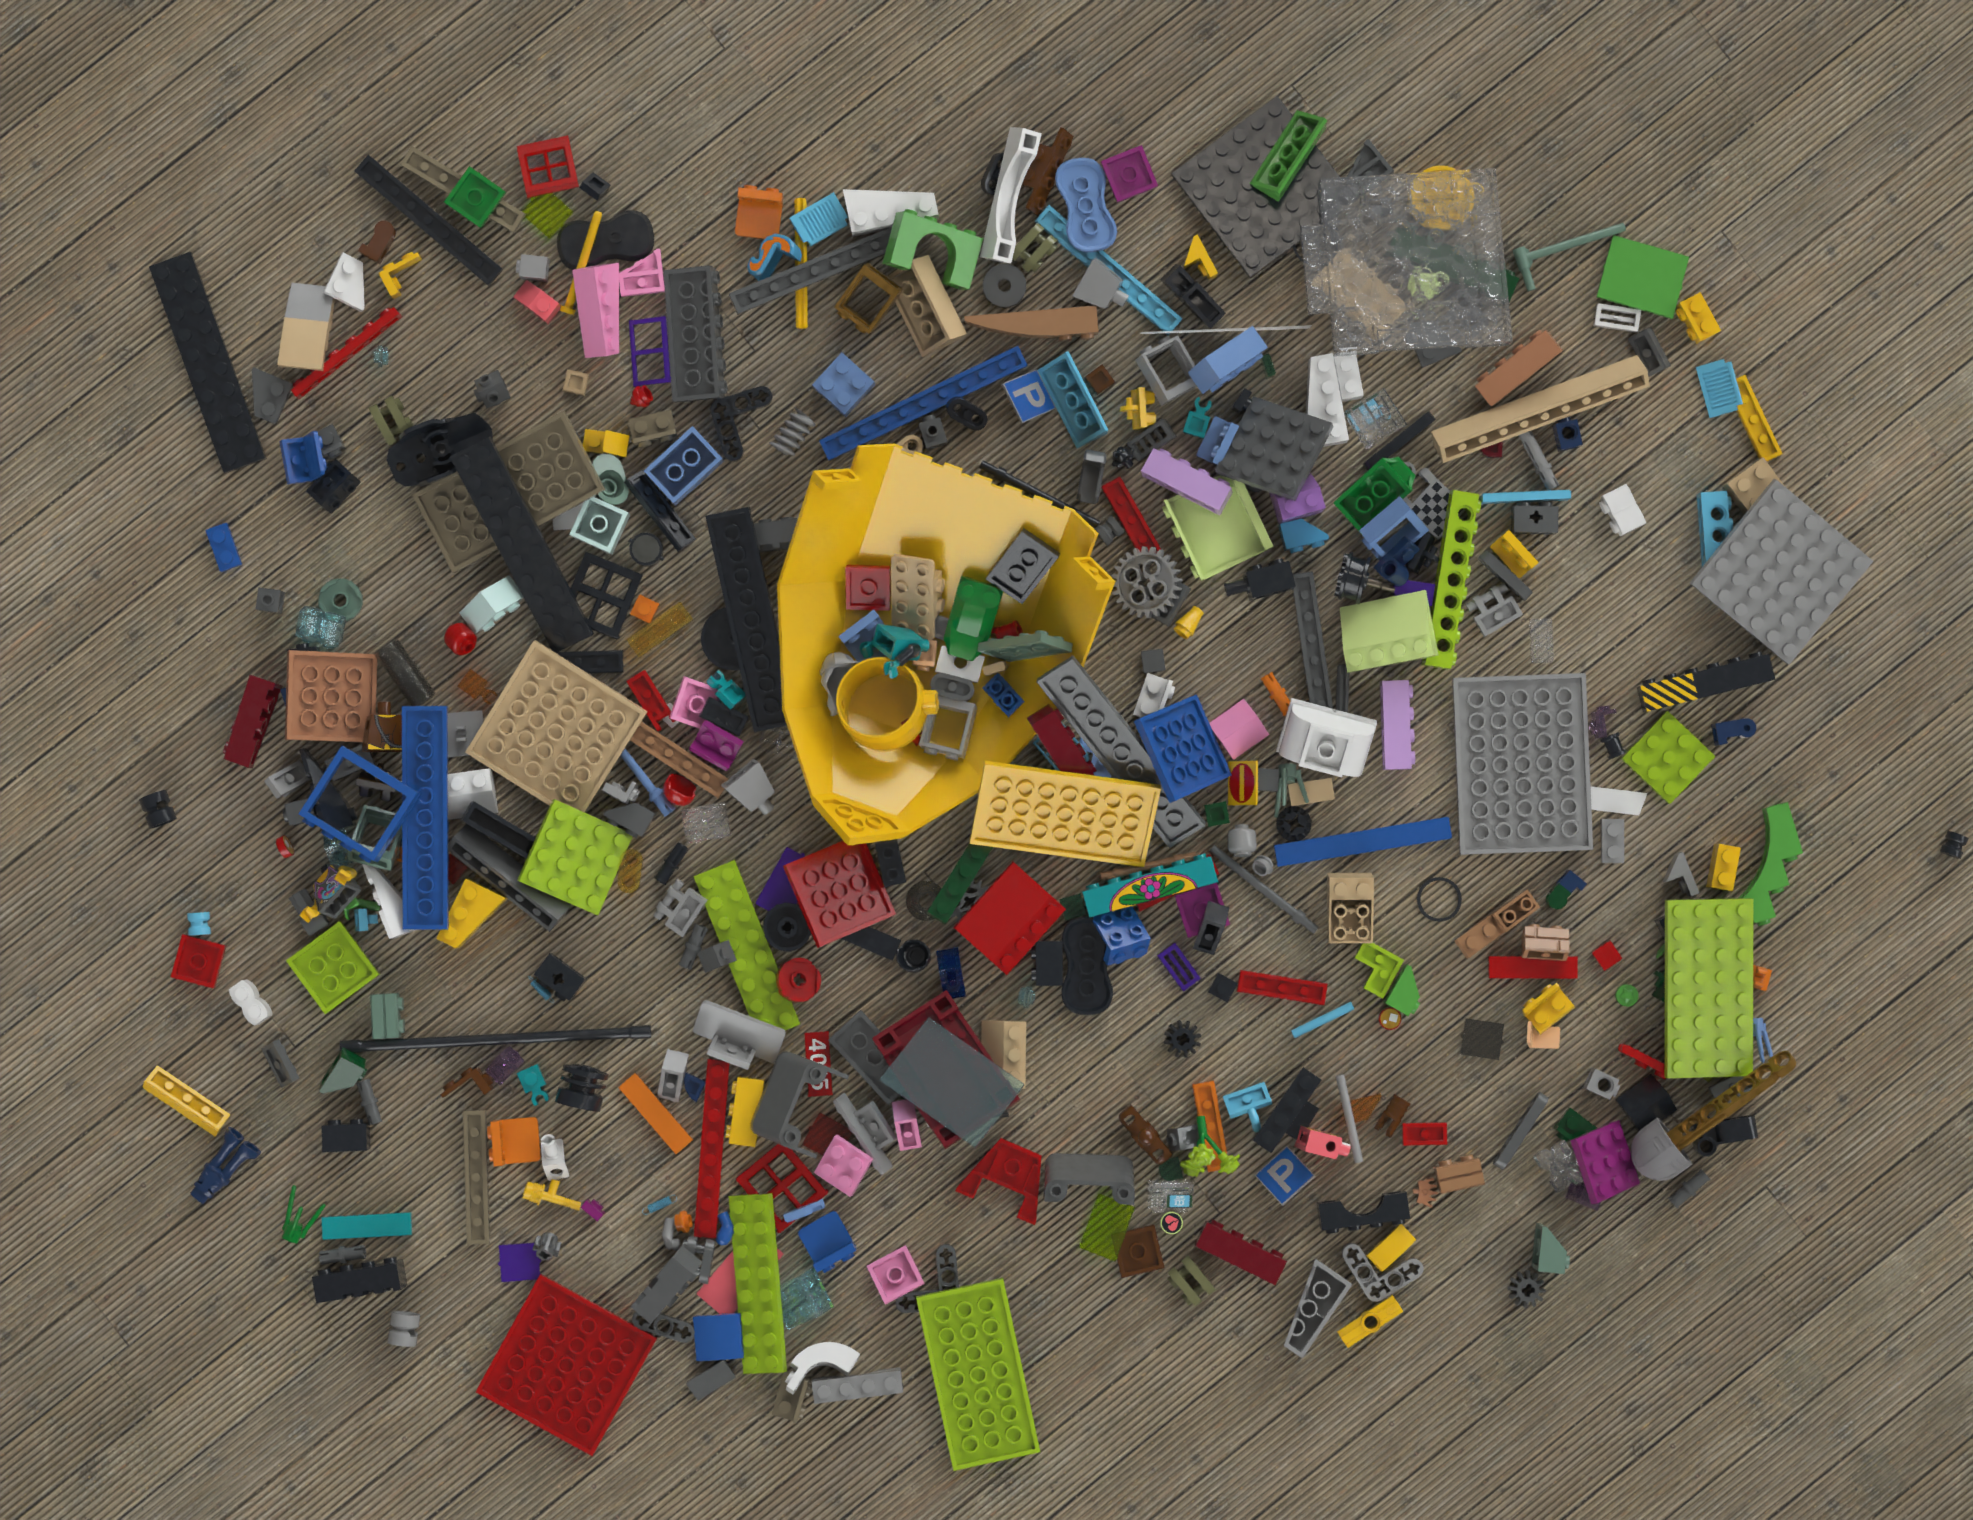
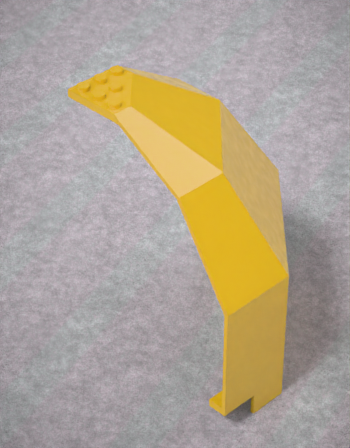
[777,444,1115,845]

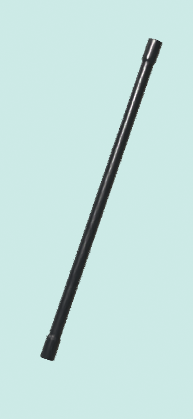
[340,1025,652,1053]

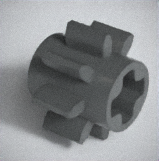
[533,1232,562,1260]

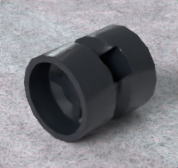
[139,790,177,829]

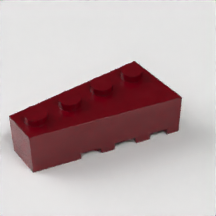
[223,674,283,769]

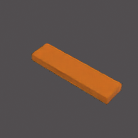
[618,1073,693,1154]
[1192,1080,1227,1172]

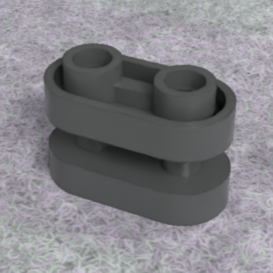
[930,673,974,702]
[683,1236,716,1284]

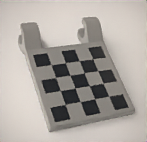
[1403,468,1465,540]

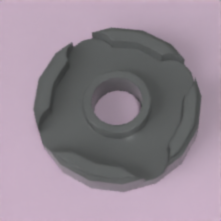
[983,264,1026,308]

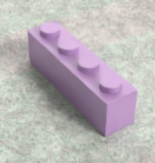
[1141,448,1233,516]
[1380,680,1415,770]

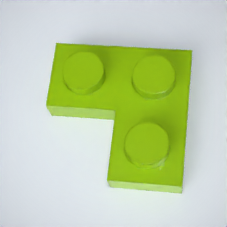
[1354,943,1404,999]

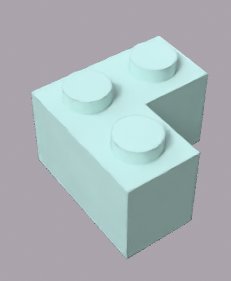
[459,576,524,634]

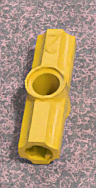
[1337,1295,1403,1348]

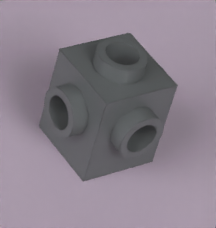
[473,370,511,409]

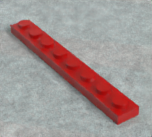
[694,1059,730,1238]

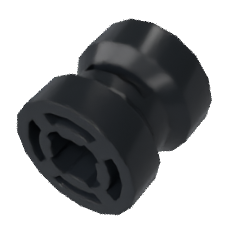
[1940,831,1969,859]

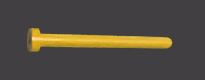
[559,211,602,315]

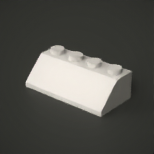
[401,768,498,820]

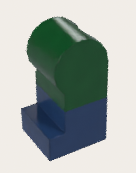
[1545,870,1587,910]

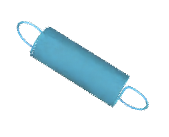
[528,976,554,1003]
[642,1195,677,1215]

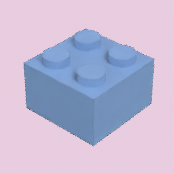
[812,352,875,418]

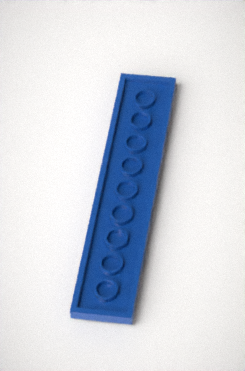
[402,706,449,930]

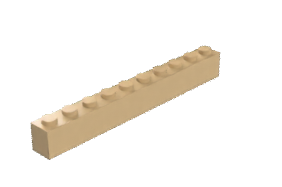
[1431,355,1650,463]

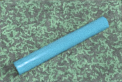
[1291,1002,1354,1038]

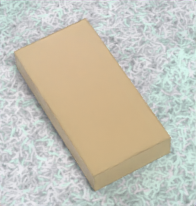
[1287,778,1335,806]

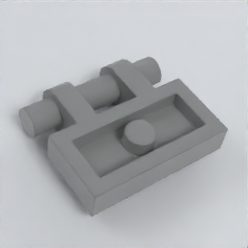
[1466,583,1523,637]
[653,879,708,937]

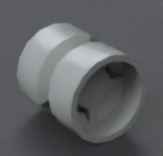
[387,1311,420,1347]

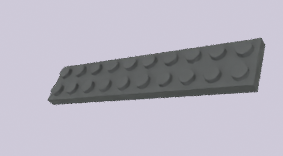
[1037,655,1206,848]

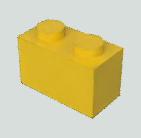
[1706,844,1741,891]

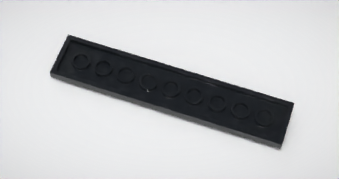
[149,252,267,474]
[450,437,594,653]
[705,506,787,732]

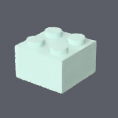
[569,497,630,555]

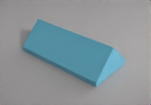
[1038,351,1108,449]

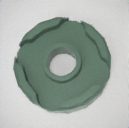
[318,579,363,622]

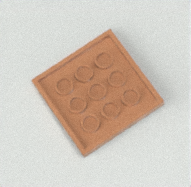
[285,650,377,742]

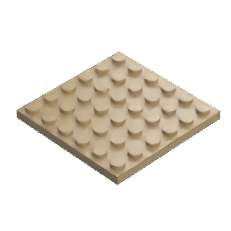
[465,640,648,812]

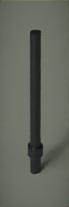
[979,460,1100,528]

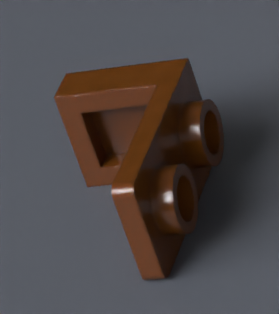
[440,1067,494,1098]

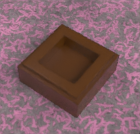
[1084,364,1115,395]

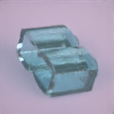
[295,606,346,648]

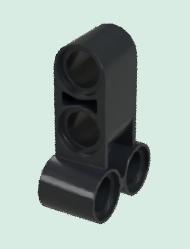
[1690,1115,1758,1157]

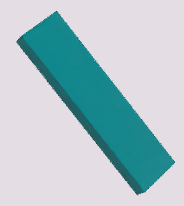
[321,1212,412,1240]

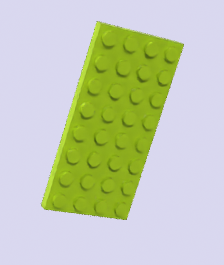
[1665,898,1753,1078]
[916,1278,1040,1471]

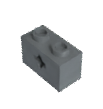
[1511,502,1559,535]

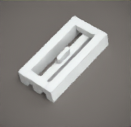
[1593,303,1641,333]

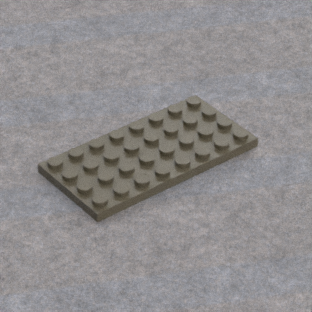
[413,411,605,573]

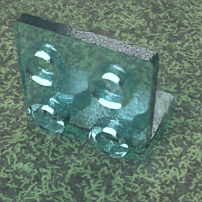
[780,1267,834,1330]

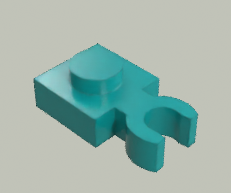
[1182,397,1211,439]
[706,670,746,710]
[517,1064,549,1106]

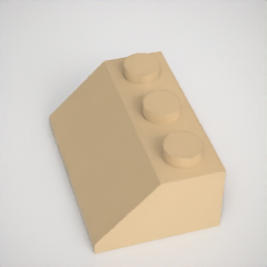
[981,1020,1026,1089]

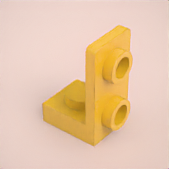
[379,252,422,299]

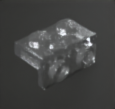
[681,802,731,843]

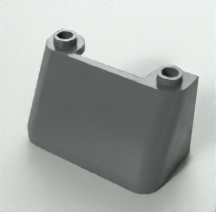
[1043,1153,1135,1205]

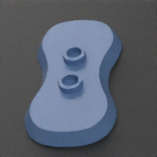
[1055,158,1117,252]

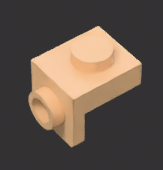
[912,640,937,671]

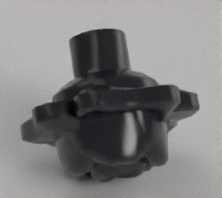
[1112,446,1134,469]

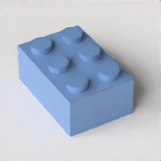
[1187,326,1268,394]
[644,426,724,506]

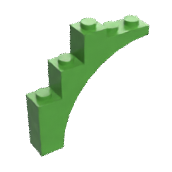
[1738,802,1803,926]

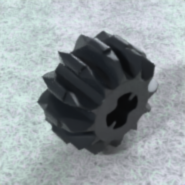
[1164,1020,1201,1058]

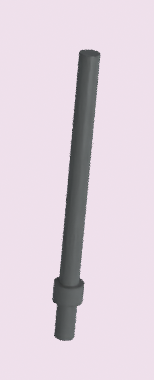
[1209,845,1319,934]

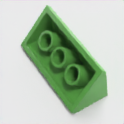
[1250,110,1327,202]

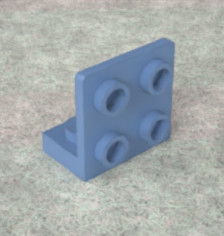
[839,610,887,662]

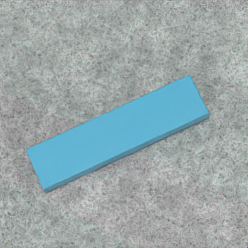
[1480,490,1571,504]

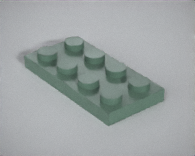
[978,630,1073,662]

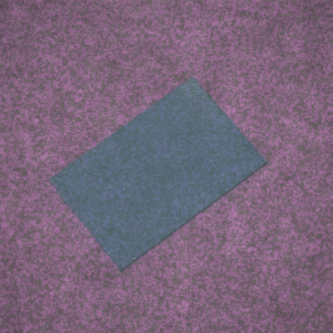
[880,1017,1024,1148]

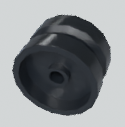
[763,902,811,952]

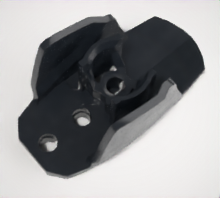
[386,413,493,487]

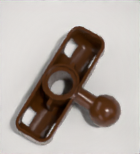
[1118,1104,1173,1165]

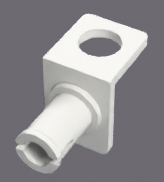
[541,1134,569,1181]

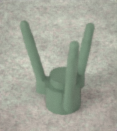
[1274,763,1309,818]

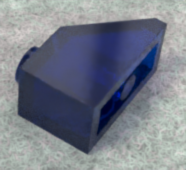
[936,947,966,999]

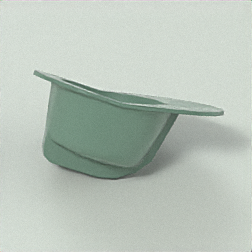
[592,453,629,505]

